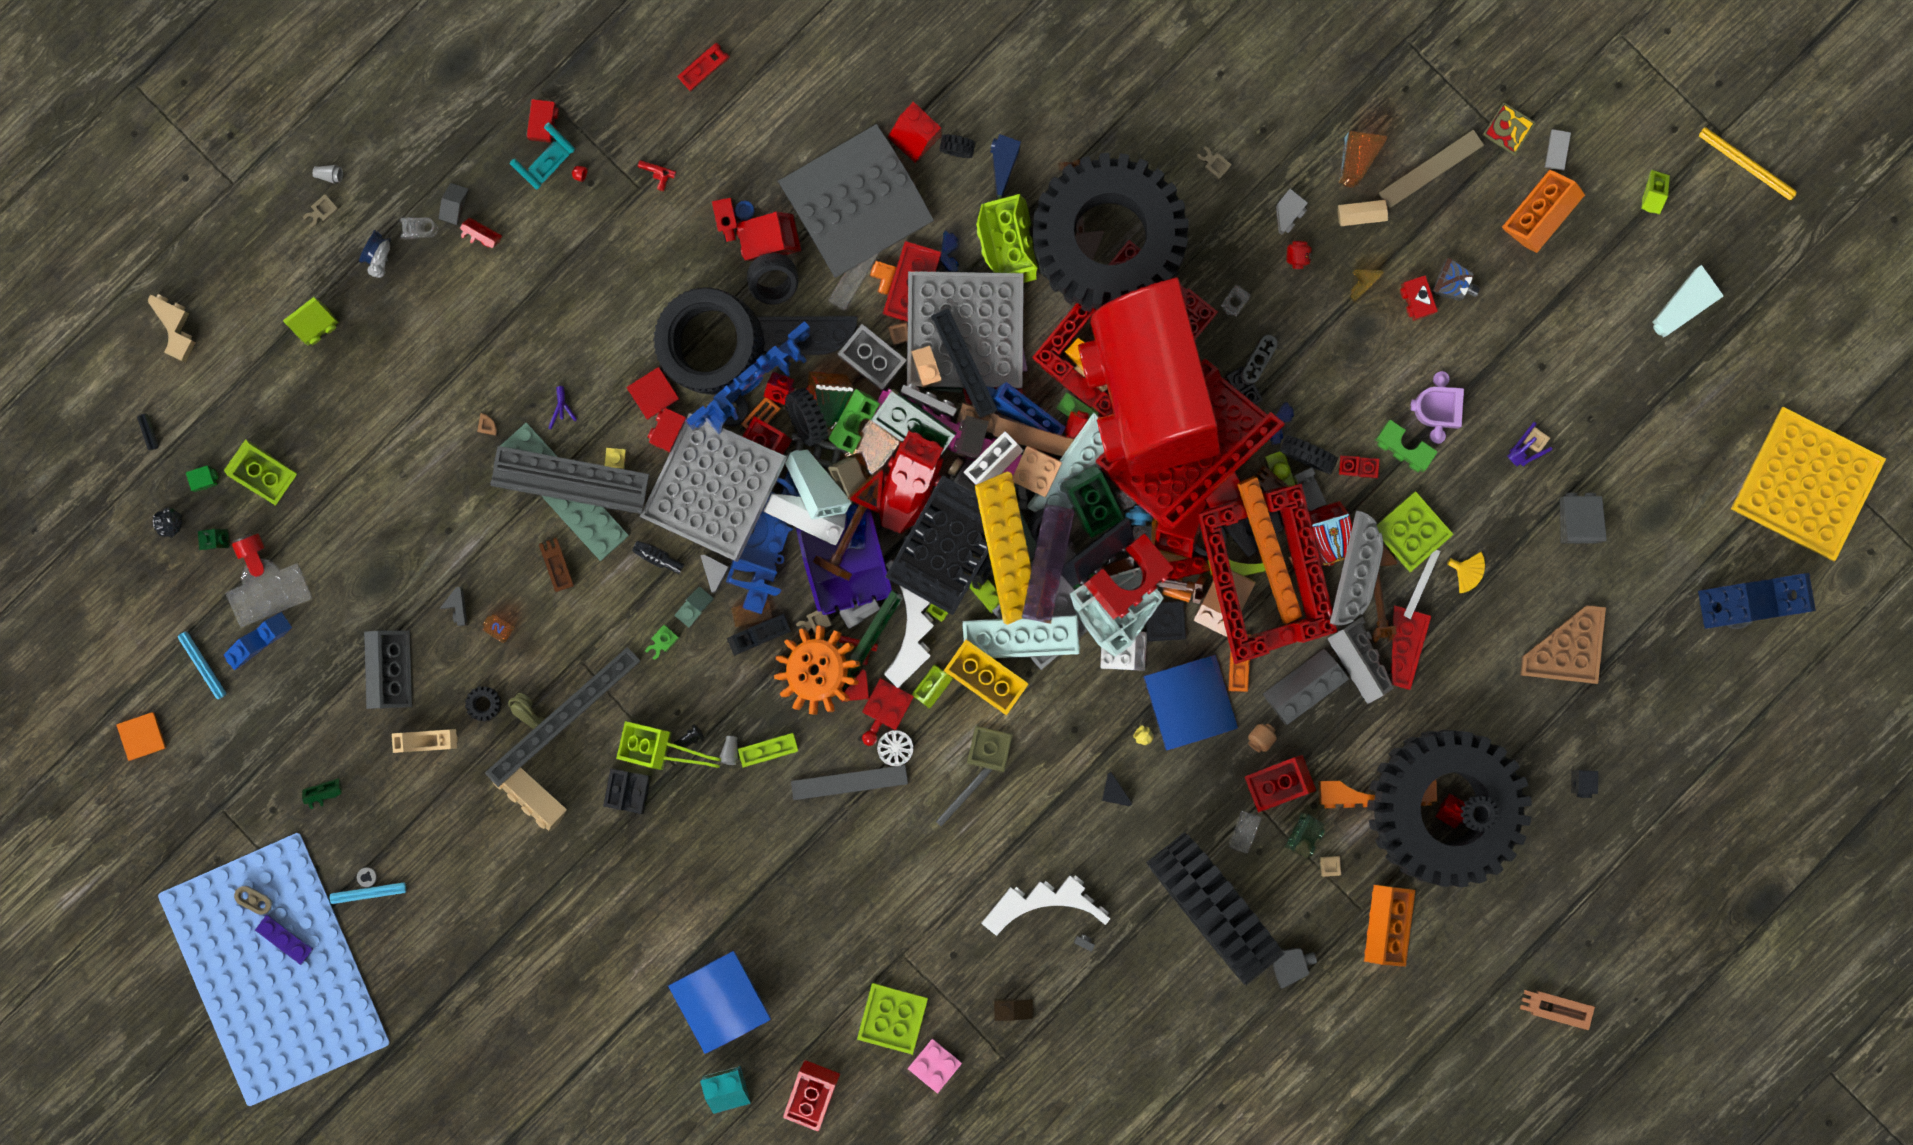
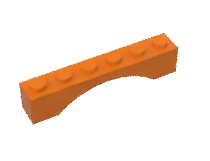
[1318,779,1437,808]

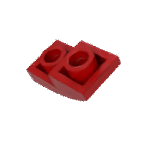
[1339,455,1380,479]

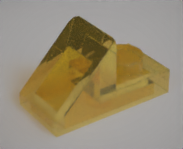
[1350,270,1384,302]

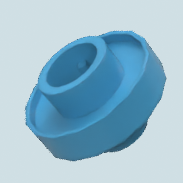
[1125,506,1153,526]

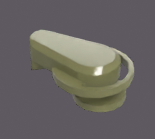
[508,693,545,729]

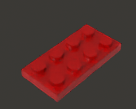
[883,241,941,322]

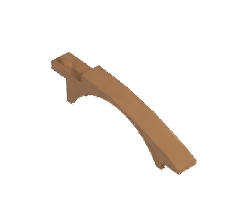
[957,402,1074,456]

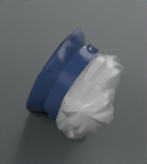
[359,230,391,278]

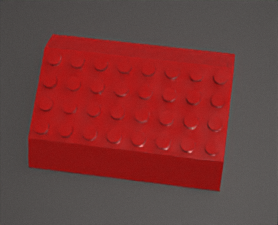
[1095,359,1285,530]

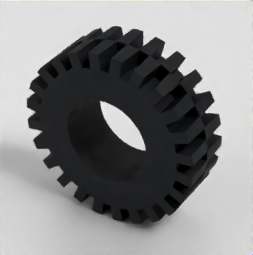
[1033,153,1189,312]
[1367,730,1532,887]
[1146,832,1284,986]

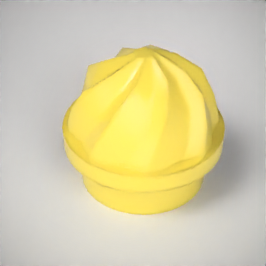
[1133,725,1153,745]

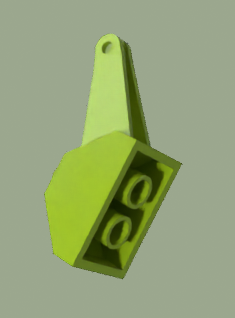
[616,721,721,770]

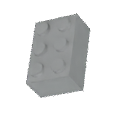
[838,324,907,391]

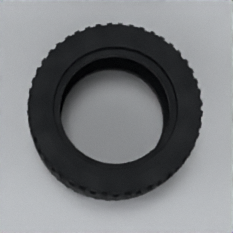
[653,287,764,395]

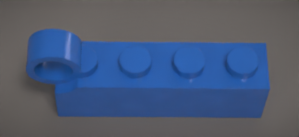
[986,382,1066,435]

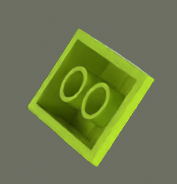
[283,297,339,346]
[224,439,297,506]

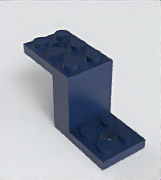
[1698,573,1816,629]

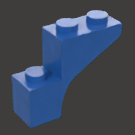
[224,612,292,670]

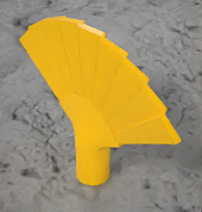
[1447,552,1485,593]

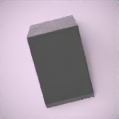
[439,183,469,225]

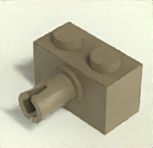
[828,457,866,502]

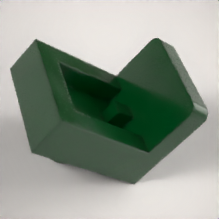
[198,529,230,550]

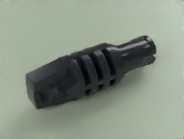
[632,540,685,575]

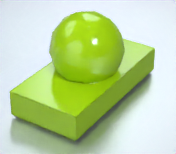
[1265,452,1295,486]

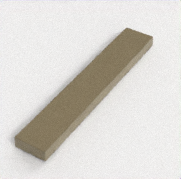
[1378,130,1484,209]

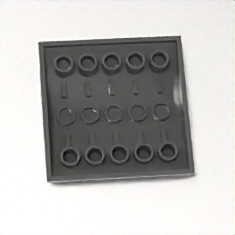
[778,124,934,278]

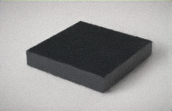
[1146,601,1186,642]

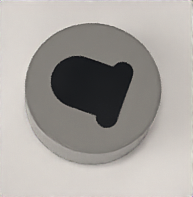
[357,867,377,887]

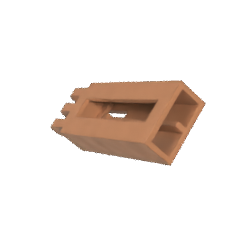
[1520,990,1595,1030]

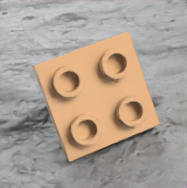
[1013,446,1062,497]

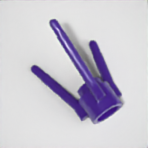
[1507,422,1552,467]

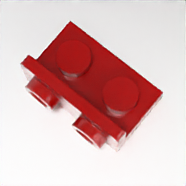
[898,431,944,470]

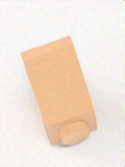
[911,346,941,388]

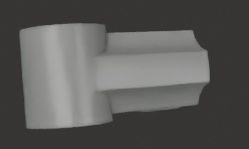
[839,597,880,629]

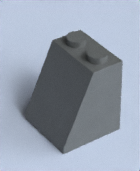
[1560,493,1606,544]

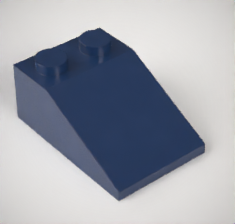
[990,134,1021,200]

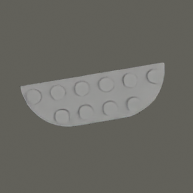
[1330,511,1383,625]

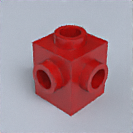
[763,372,795,405]
[1435,793,1465,828]

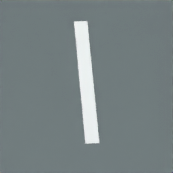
[1404,550,1441,619]

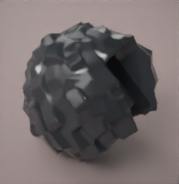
[153,507,182,538]

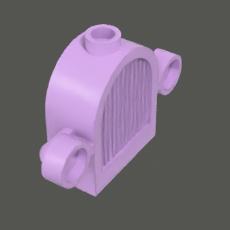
[1411,371,1464,444]

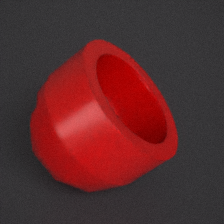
[571,166,588,182]

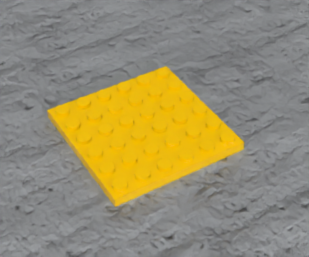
[1731,407,1886,561]

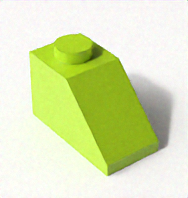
[1641,170,1670,214]

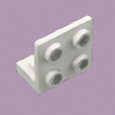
[1100,632,1147,671]

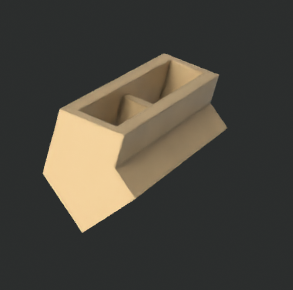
[1338,200,1388,226]

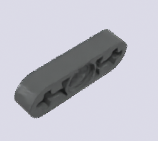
[1240,335,1277,385]

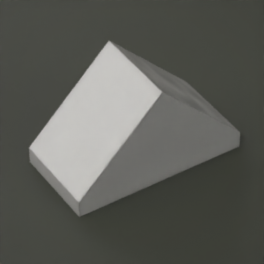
[700,555,729,593]

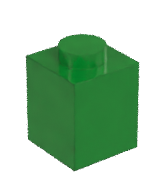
[186,465,218,492]

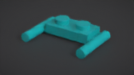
[510,122,575,190]

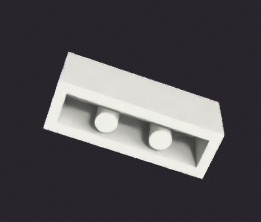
[964,432,1023,485]

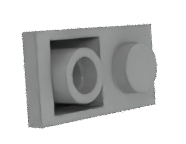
[1276,189,1308,235]

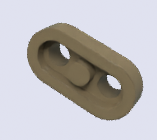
[234,886,272,915]

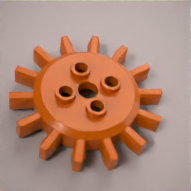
[774,626,860,715]

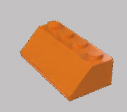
[1502,170,1585,253]
[1364,885,1415,967]

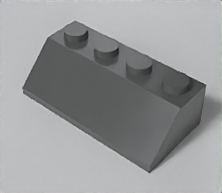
[364,631,412,709]
[1263,649,1349,725]

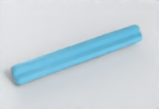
[178,632,226,699]
[330,883,406,904]

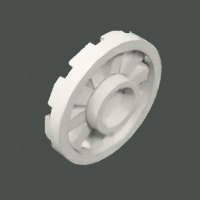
[877,730,913,766]

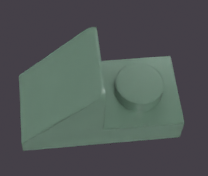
[674,586,714,628]

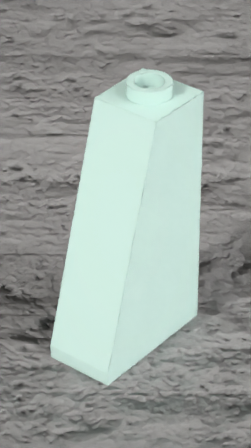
[1653,265,1723,337]
[785,449,851,520]

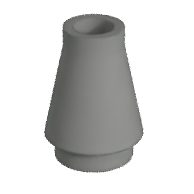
[313,165,343,184]
[719,736,738,765]

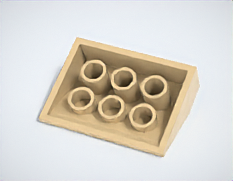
[492,768,567,831]

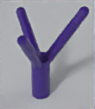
[548,386,577,430]

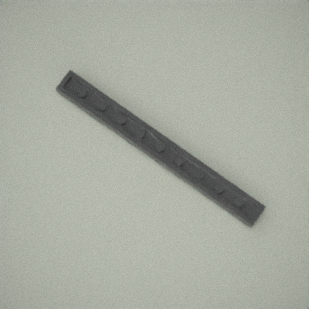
[485,647,640,787]

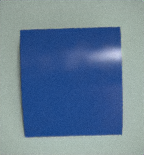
[1143,655,1238,751]
[668,950,771,1054]

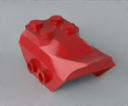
[879,442,944,533]

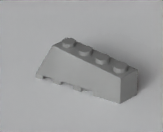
[1327,616,1393,704]

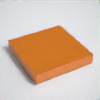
[116,712,166,761]

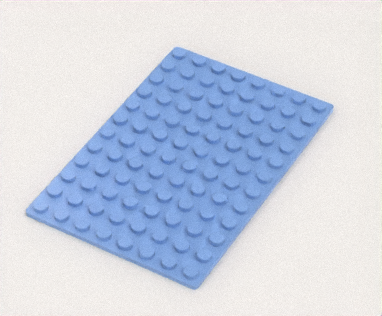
[158,833,390,1106]

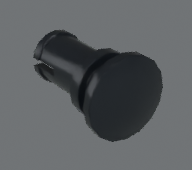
[674,724,705,752]

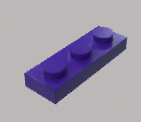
[255,914,314,965]

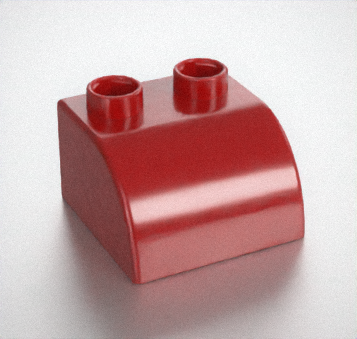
[1078,277,1220,477]

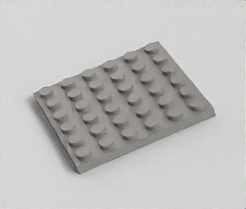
[907,272,1023,389]
[640,413,788,562]

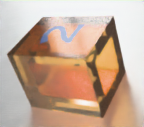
[483,614,515,643]

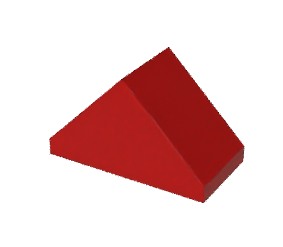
[839,670,869,702]

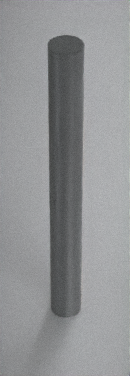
[936,768,992,827]

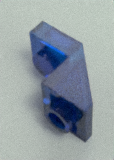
[941,231,959,272]
[1270,402,1294,446]
[845,505,867,549]

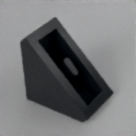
[1102,772,1132,806]

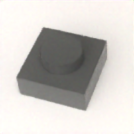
[1074,934,1095,952]

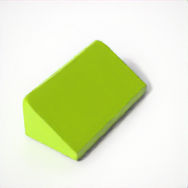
[911,664,953,708]

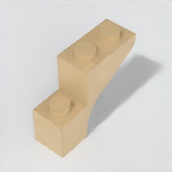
[148,294,196,363]

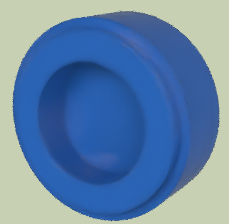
[735,201,755,221]

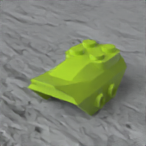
[976,194,1038,283]

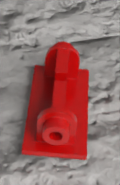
[1169,555,1210,580]

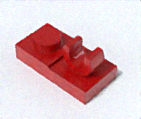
[460,218,502,248]

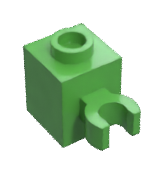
[645,625,680,660]

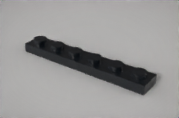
[931,308,998,420]

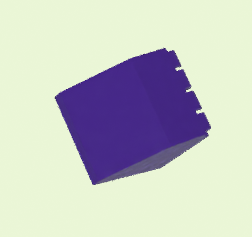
[796,504,892,615]

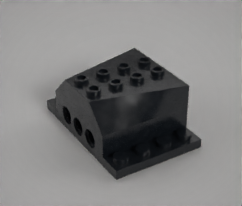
[885,475,989,615]

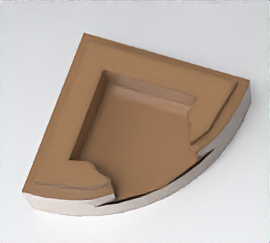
[477,413,497,436]

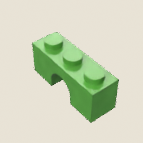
[829,389,880,454]
[1375,420,1437,472]

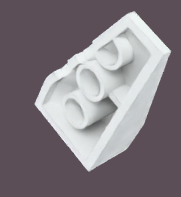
[763,494,846,546]

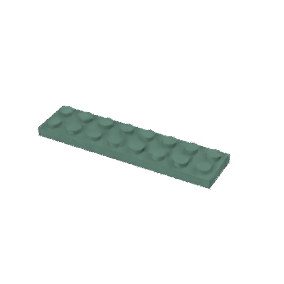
[500,423,629,561]

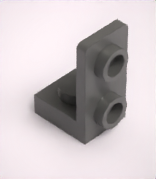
[1293,468,1326,511]

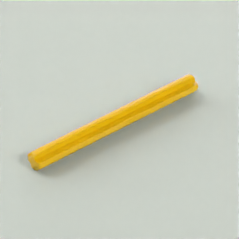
[1699,127,1797,200]

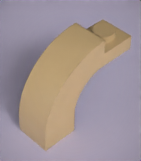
[392,729,458,753]

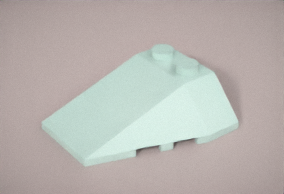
[1070,567,1163,657]

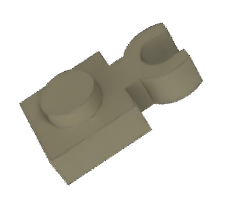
[1197,146,1232,180]
[303,194,339,228]
[796,611,833,633]

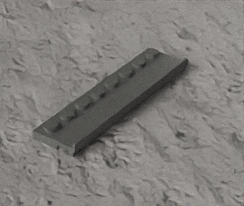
[490,446,649,514]

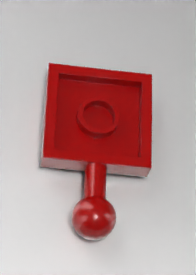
[862,678,914,746]

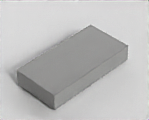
[1544,129,1571,171]

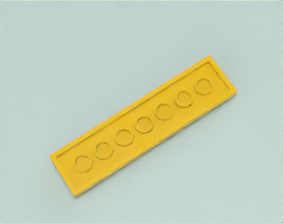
[975,471,1040,625]

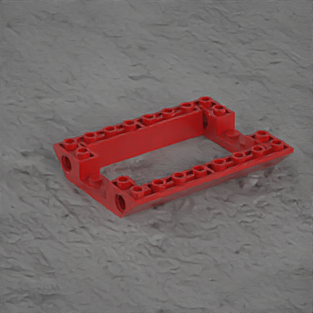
[1032,240,1218,417]
[1198,484,1337,664]

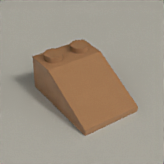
[1194,570,1256,637]

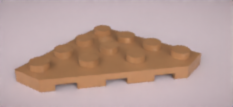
[1520,606,1606,684]

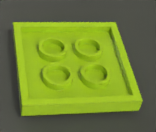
[1376,491,1454,572]
[857,983,928,1055]

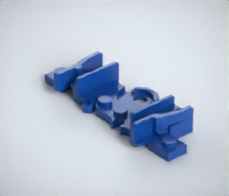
[686,321,810,434]
[726,470,801,614]

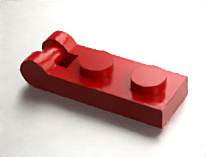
[677,43,730,92]

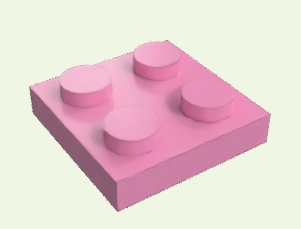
[908,1038,962,1094]

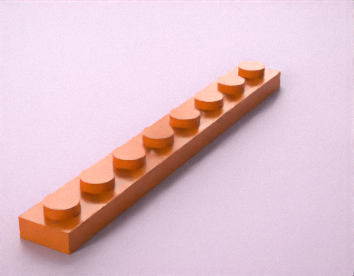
[1237,476,1302,624]

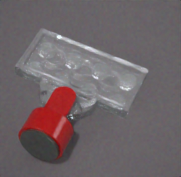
[225,532,313,628]

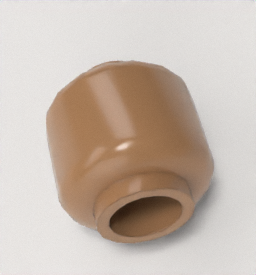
[1248,724,1277,753]

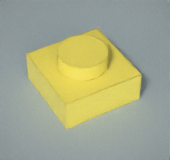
[605,448,626,469]

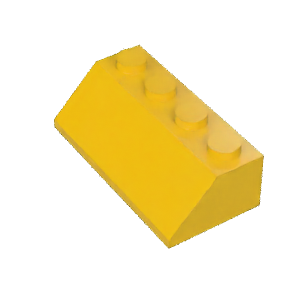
[944,640,1028,715]

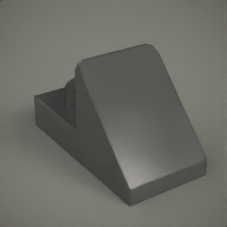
[440,587,468,627]

